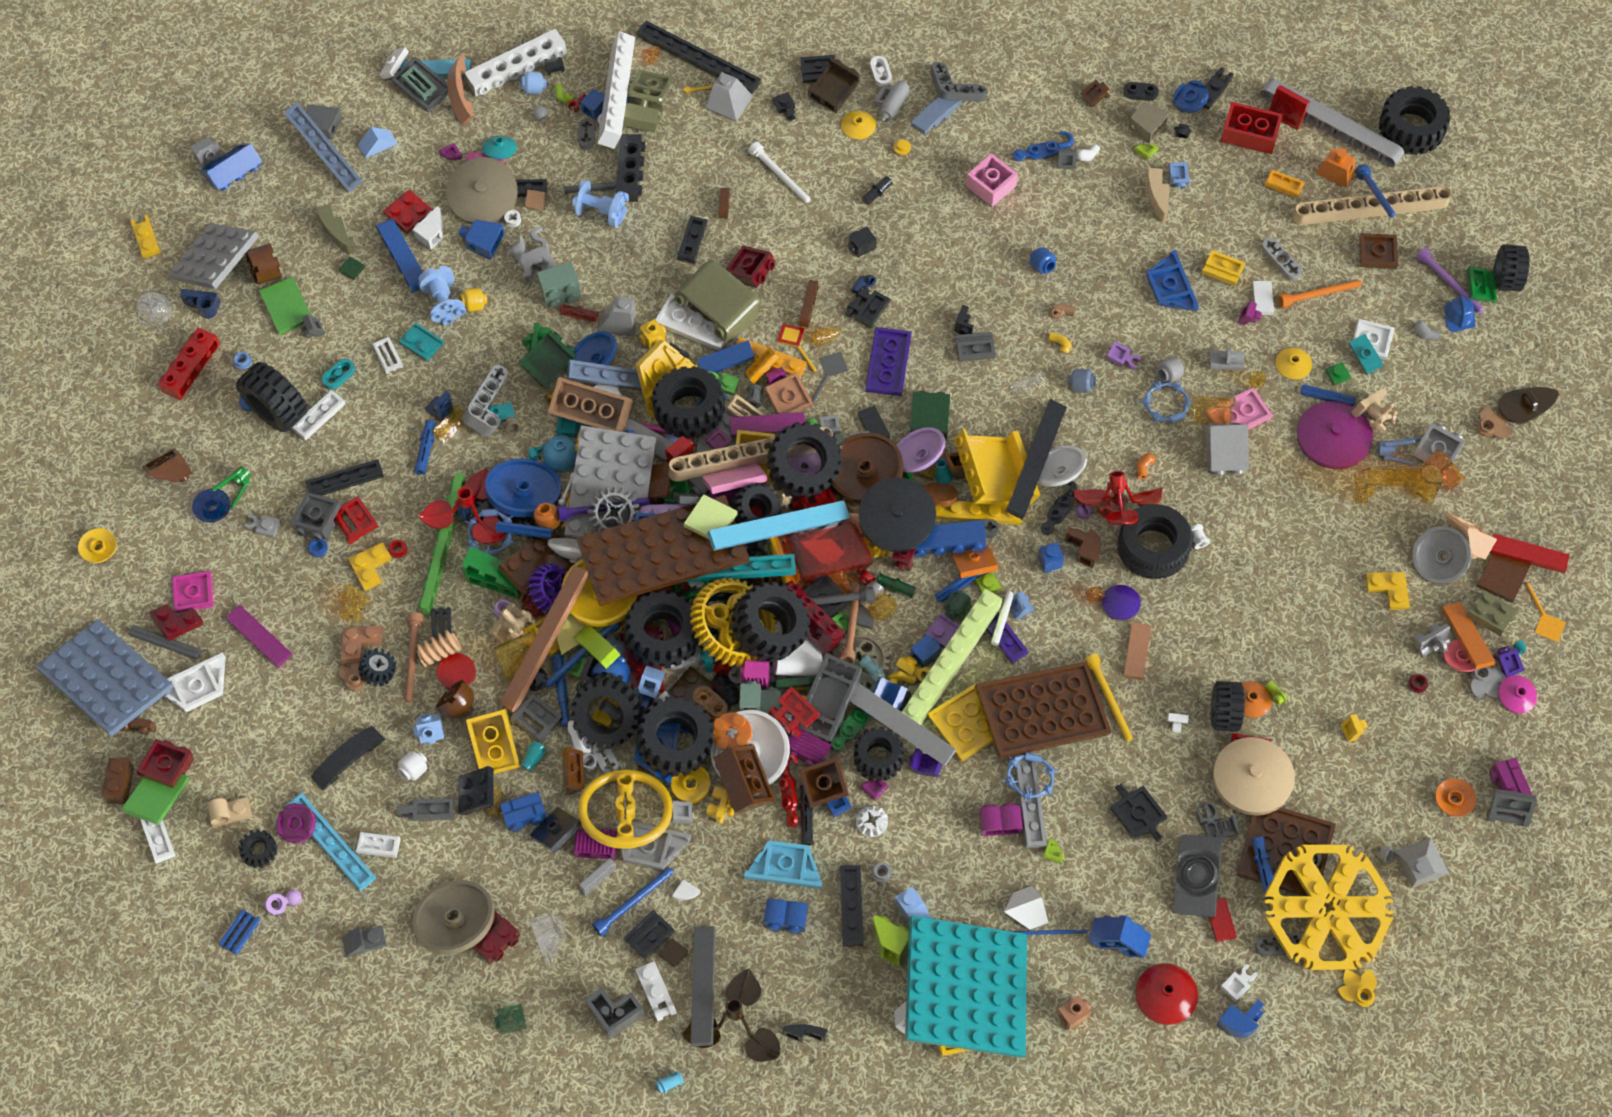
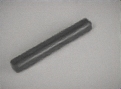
[129,625,202,659]

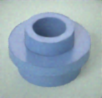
[233,352,252,370]

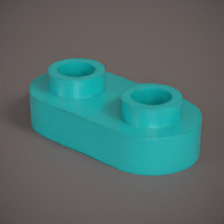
[322,359,355,390]

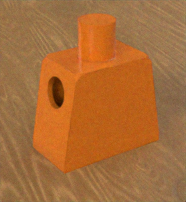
[1316,148,1355,188]

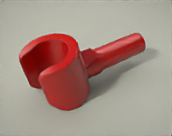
[568,93,586,113]

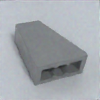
[598,296,637,336]

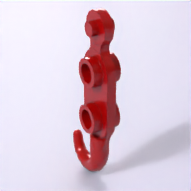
[779,754,798,827]

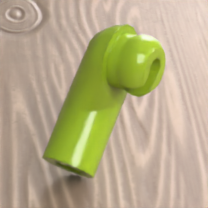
[554,84,574,104]
[1265,681,1287,705]

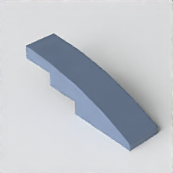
[911,97,963,135]

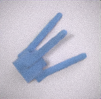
[1378,437,1420,466]

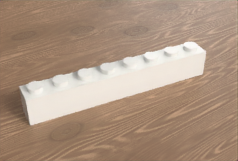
[598,31,635,149]

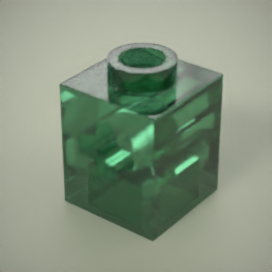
[494,1004,527,1034]

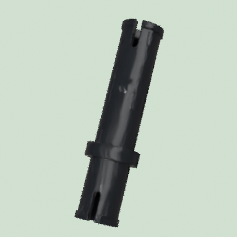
[799,785,815,846]

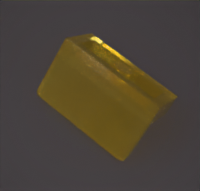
[1194,397,1236,423]

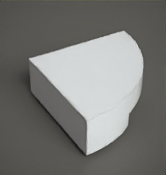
[672,880,700,901]

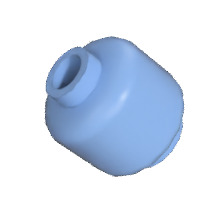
[520,72,546,95]

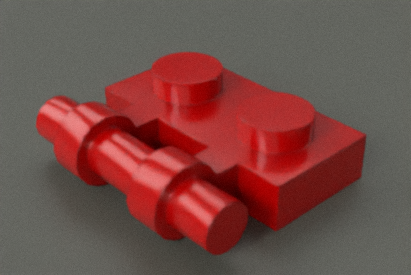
[769,686,821,738]

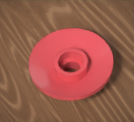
[1443,639,1475,672]

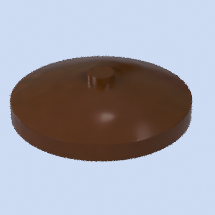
[831,433,904,503]

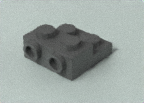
[290,492,342,541]

